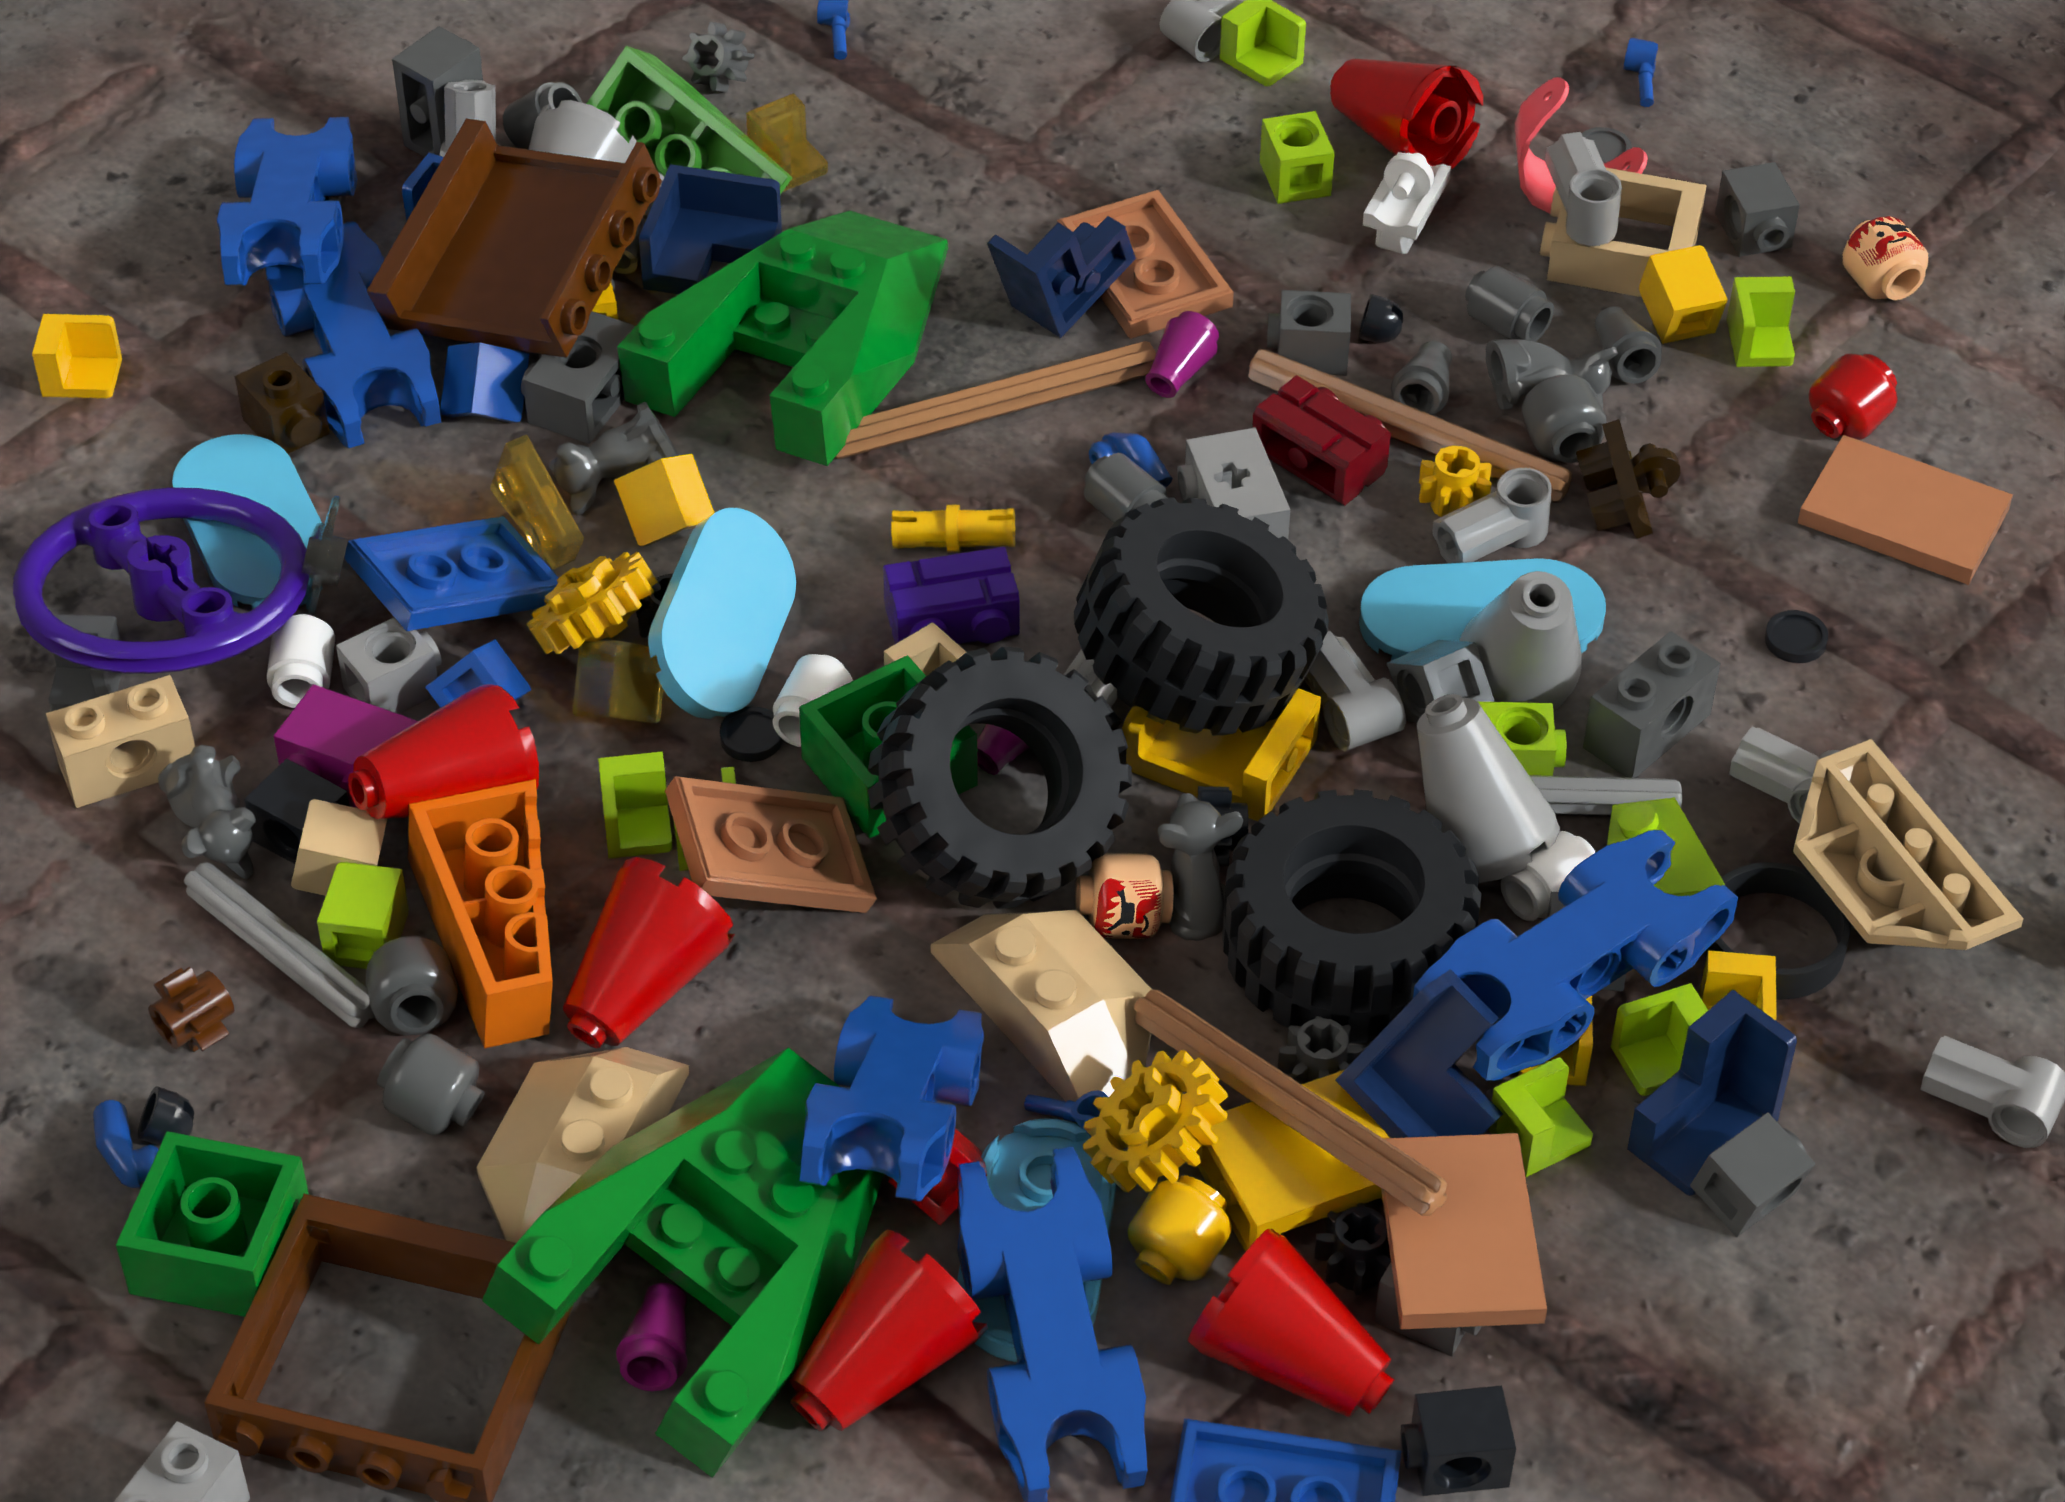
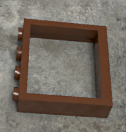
[204,1194,574,1502]

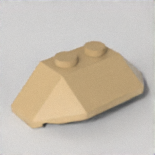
[1793,739,2024,950]
[931,910,1152,1101]
[477,1047,689,1243]

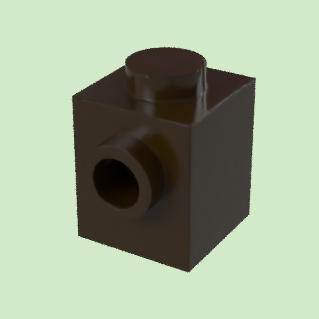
[235,352,330,454]

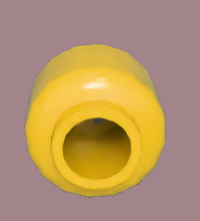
[1127,1175,1232,1285]

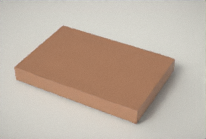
[1057,190,1234,339]
[1798,435,2013,585]
[665,776,877,913]
[1381,1133,1547,1330]

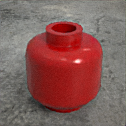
[1808,354,1897,440]

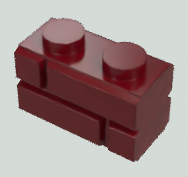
[1252,375,1391,506]

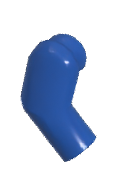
[1088,432,1173,488]
[93,1100,159,1189]

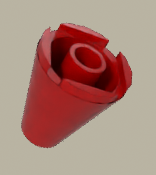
[1330,58,1483,169]
[348,684,539,819]
[563,857,735,1049]
[1187,1228,1395,1418]
[790,1229,988,1431]

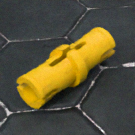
[891,505,1015,553]

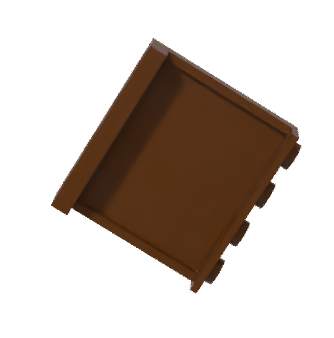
[367,118,662,358]

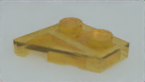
[490,434,584,570]

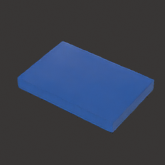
[344,516,559,631]
[1170,1418,1402,1502]

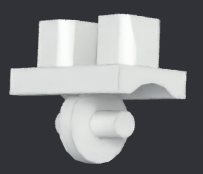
[1363,152,1451,254]

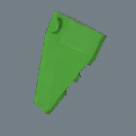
[586,46,792,195]

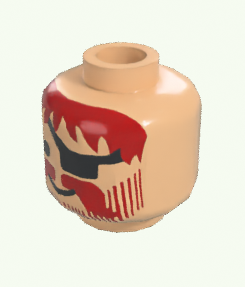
[1843,216,1928,300]
[1075,853,1173,939]

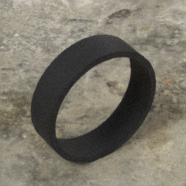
[1703,862,1851,1000]

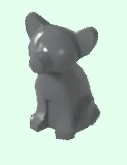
[1486,339,1618,410]
[549,402,679,515]
[158,745,256,879]
[1157,793,1243,941]

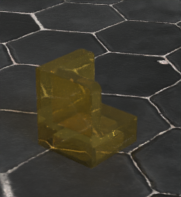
[746,93,828,192]
[573,641,663,723]

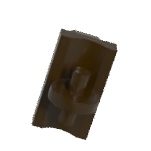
[1576,419,1681,539]

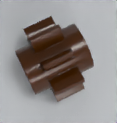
[148,967,235,1052]

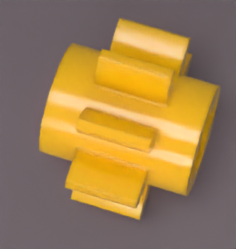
[1419,446,1492,517]

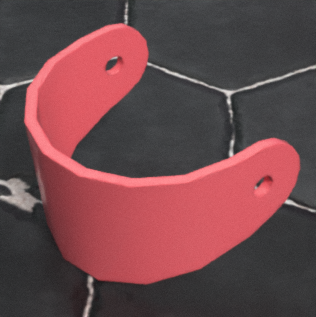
[1515,77,1648,214]

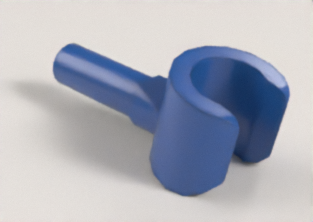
[817,0,850,60]
[1624,38,1658,107]
[1024,1090,1108,1138]

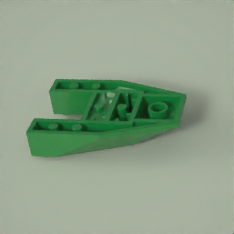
[617,210,948,466]
[482,1047,884,1478]

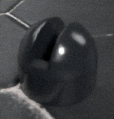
[1358,294,1403,343]
[138,1086,195,1145]

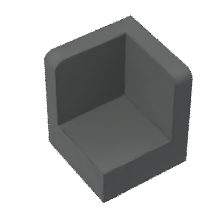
[49,615,121,711]

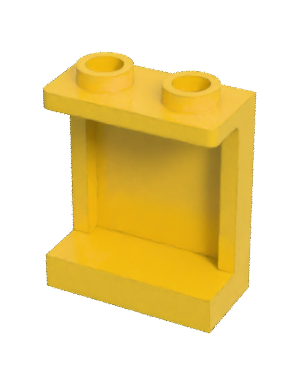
[1122,688,1321,821]
[1196,1070,1389,1252]

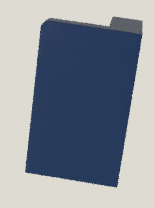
[639,164,782,294]
[987,216,1136,338]
[1335,969,1503,1138]
[1627,990,1797,1196]

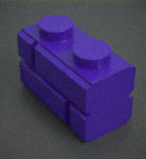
[883,547,1020,644]

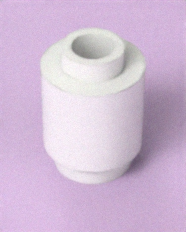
[267,614,335,708]
[773,654,853,747]
[1501,831,1595,921]

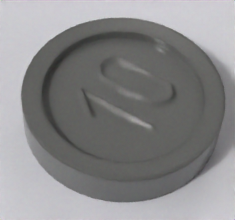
[1581,127,1632,163]

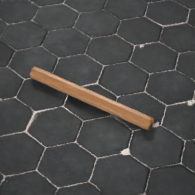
[834,341,1156,459]
[1248,349,1572,503]
[1134,990,1447,1216]

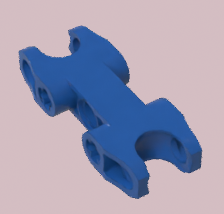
[217,117,358,286]
[265,221,441,449]
[1413,830,1738,1080]
[800,996,984,1202]
[957,1146,1148,1502]

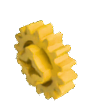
[527,552,658,654]
[1083,1050,1228,1193]

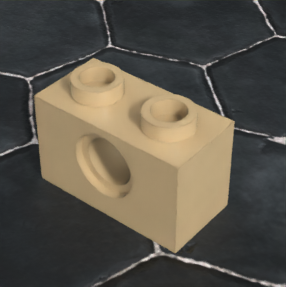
[45,675,195,808]

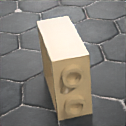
[1540,167,1707,297]

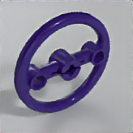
[13,487,309,674]

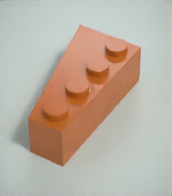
[408,779,553,1049]

